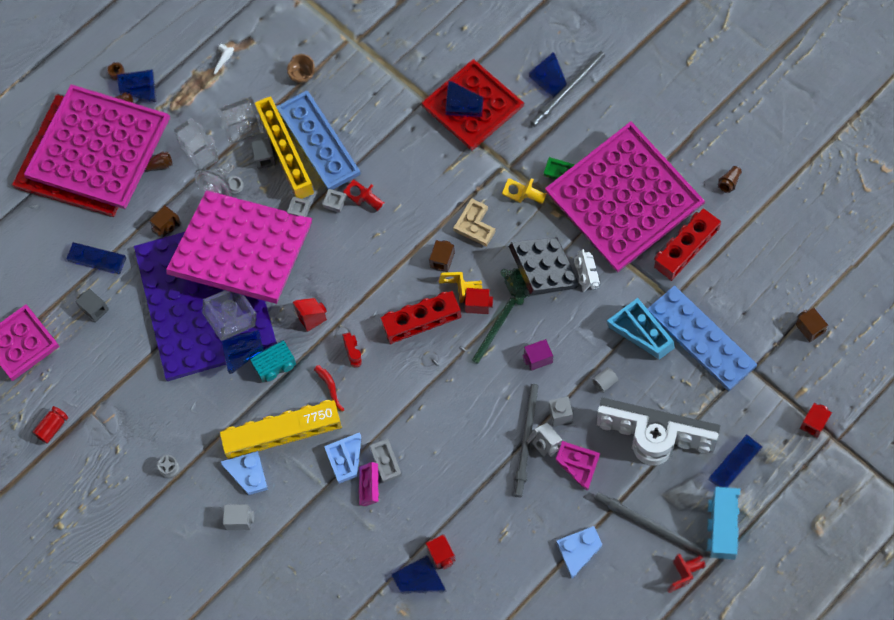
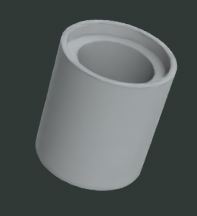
[592,367,618,393]

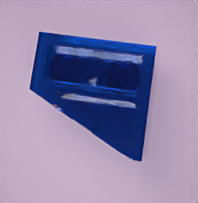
[117,69,156,103]

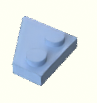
[324,433,361,484]
[221,451,268,495]
[557,526,602,578]

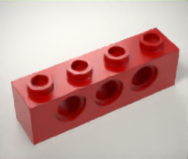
[654,208,721,281]
[381,291,461,344]

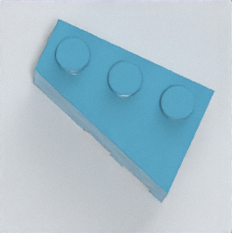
[607,298,675,360]
[707,487,741,560]

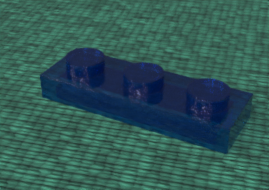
[66,242,126,274]
[708,434,763,488]

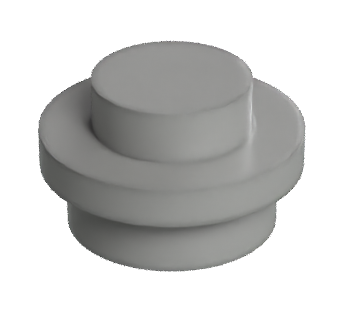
[225,176,244,194]

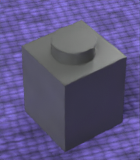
[251,138,276,169]
[75,289,109,323]

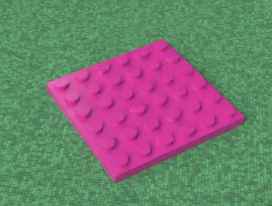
[24,84,170,209]
[545,121,705,273]
[166,190,312,304]

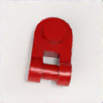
[342,332,362,368]

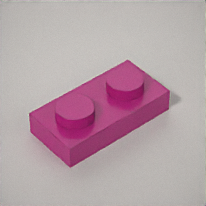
[359,462,379,507]

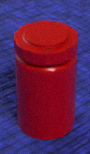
[32,406,69,444]

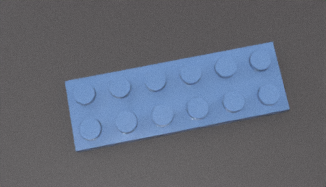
[276,90,361,190]
[648,285,757,391]

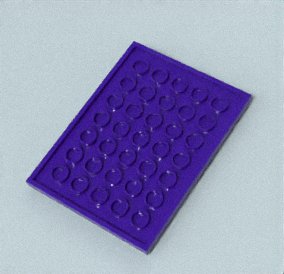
[134,232,277,382]

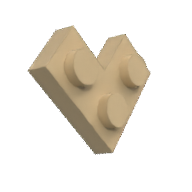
[453,198,496,247]

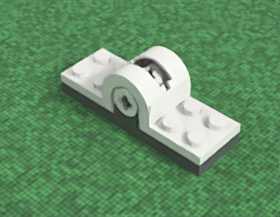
[596,397,720,465]

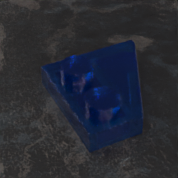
[529,52,567,98]
[446,81,484,117]
[221,330,264,374]
[391,555,446,594]

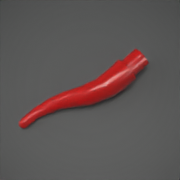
[314,365,344,411]

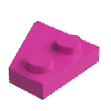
[556,441,600,490]

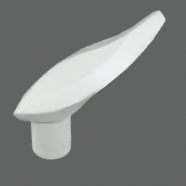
[214,44,234,74]

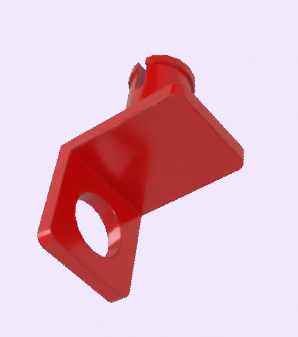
[343,179,385,212]
[667,554,706,593]

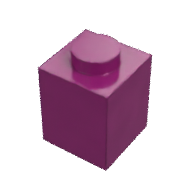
[522,339,553,371]

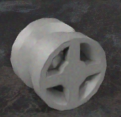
[157,455,180,479]

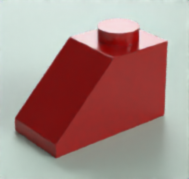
[293,298,327,332]

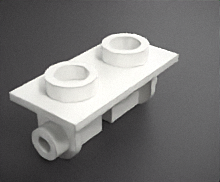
[574,249,600,292]

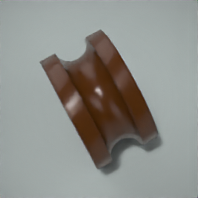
[107,62,125,81]

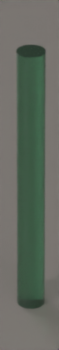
[472,297,517,364]

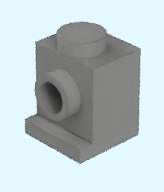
[526,422,562,457]

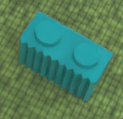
[250,340,296,382]

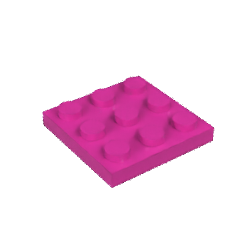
[0,304,60,381]

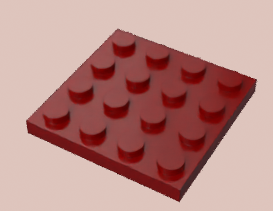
[421,59,524,151]

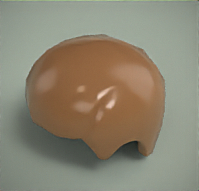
[287,54,315,83]

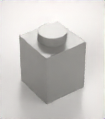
[549,397,573,427]
[223,505,254,530]

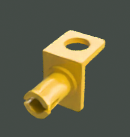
[502,178,546,204]
[439,272,482,303]

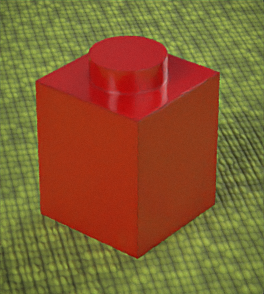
[465,288,493,314]
[800,403,832,438]
[426,534,456,570]

